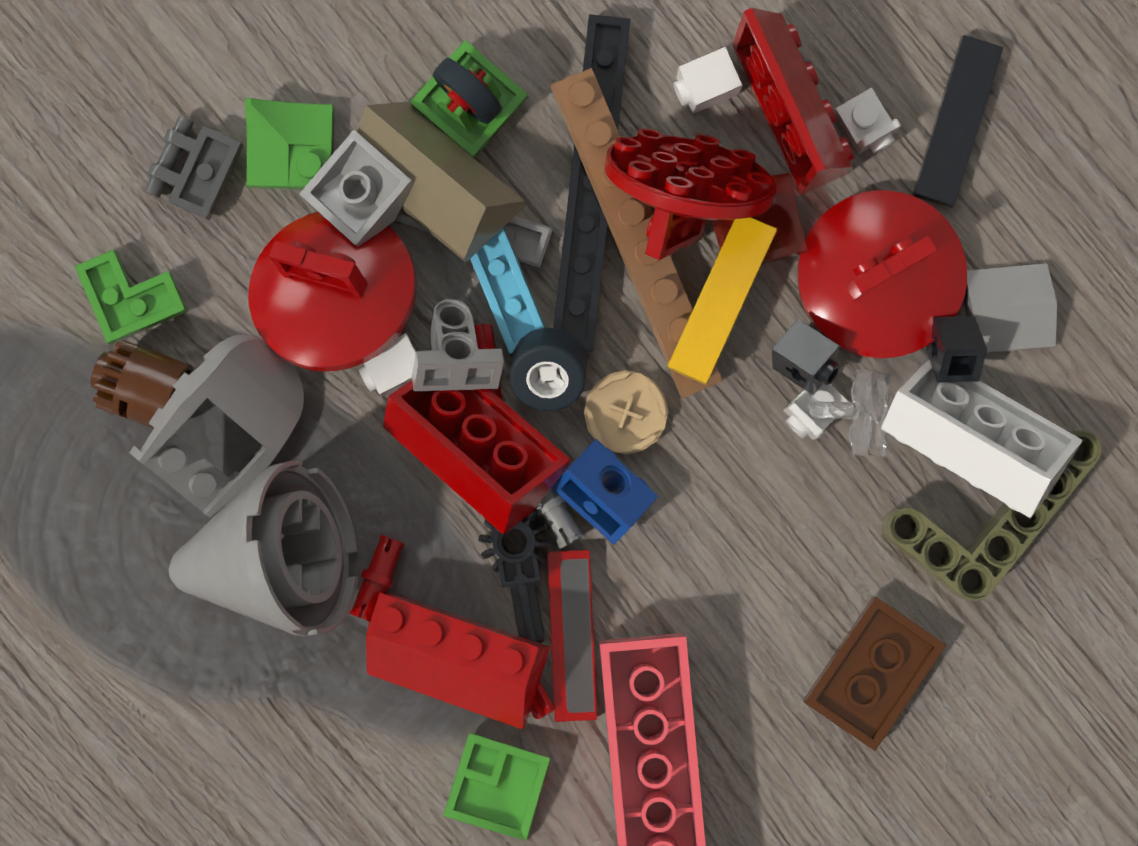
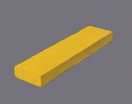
[667,217,777,386]

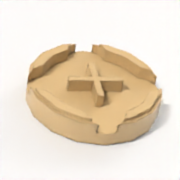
[584,370,668,455]

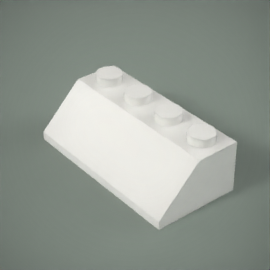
[881,360,1083,518]

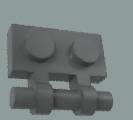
[144,115,244,221]

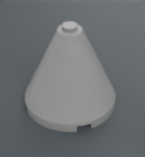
[169,460,358,637]

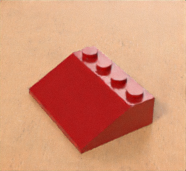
[732,8,854,195]

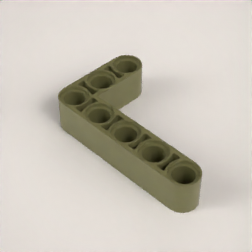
[882,430,1102,601]

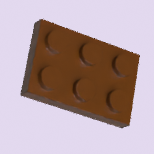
[803,596,946,751]

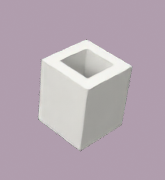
[673,47,742,114]
[359,333,416,397]

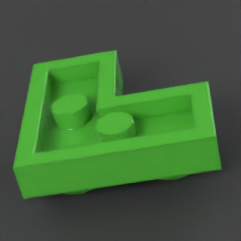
[74,250,188,345]

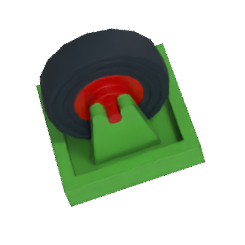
[410,40,529,159]

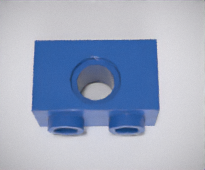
[551,439,659,545]

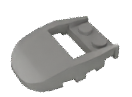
[129,335,304,518]

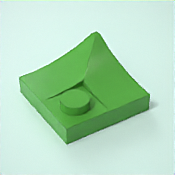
[245,98,335,190]
[443,733,551,840]

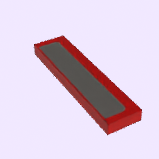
[547,550,597,722]

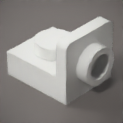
[834,87,901,154]
[783,384,850,440]

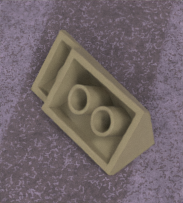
[356,102,526,262]

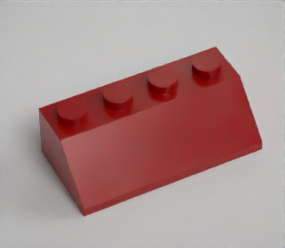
[383,380,571,535]
[366,593,550,729]

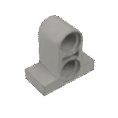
[412,299,504,391]

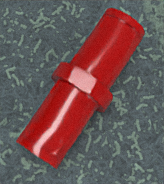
[349,534,406,622]

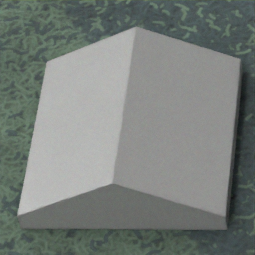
[299,130,415,247]
[965,263,1057,353]

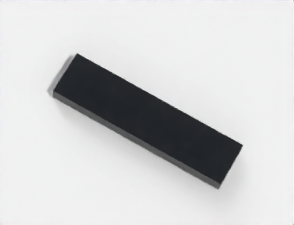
[912,35,1003,208]

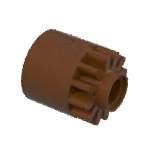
[90,339,193,429]

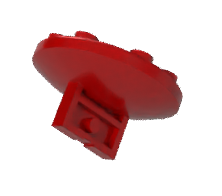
[604,129,776,260]
[797,190,967,359]
[248,212,417,372]

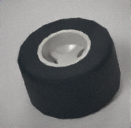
[510,327,588,411]

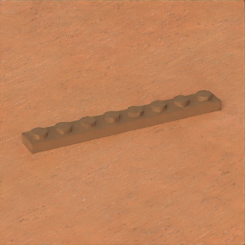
[550,68,723,398]

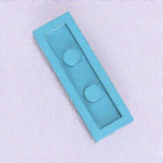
[470,226,546,354]

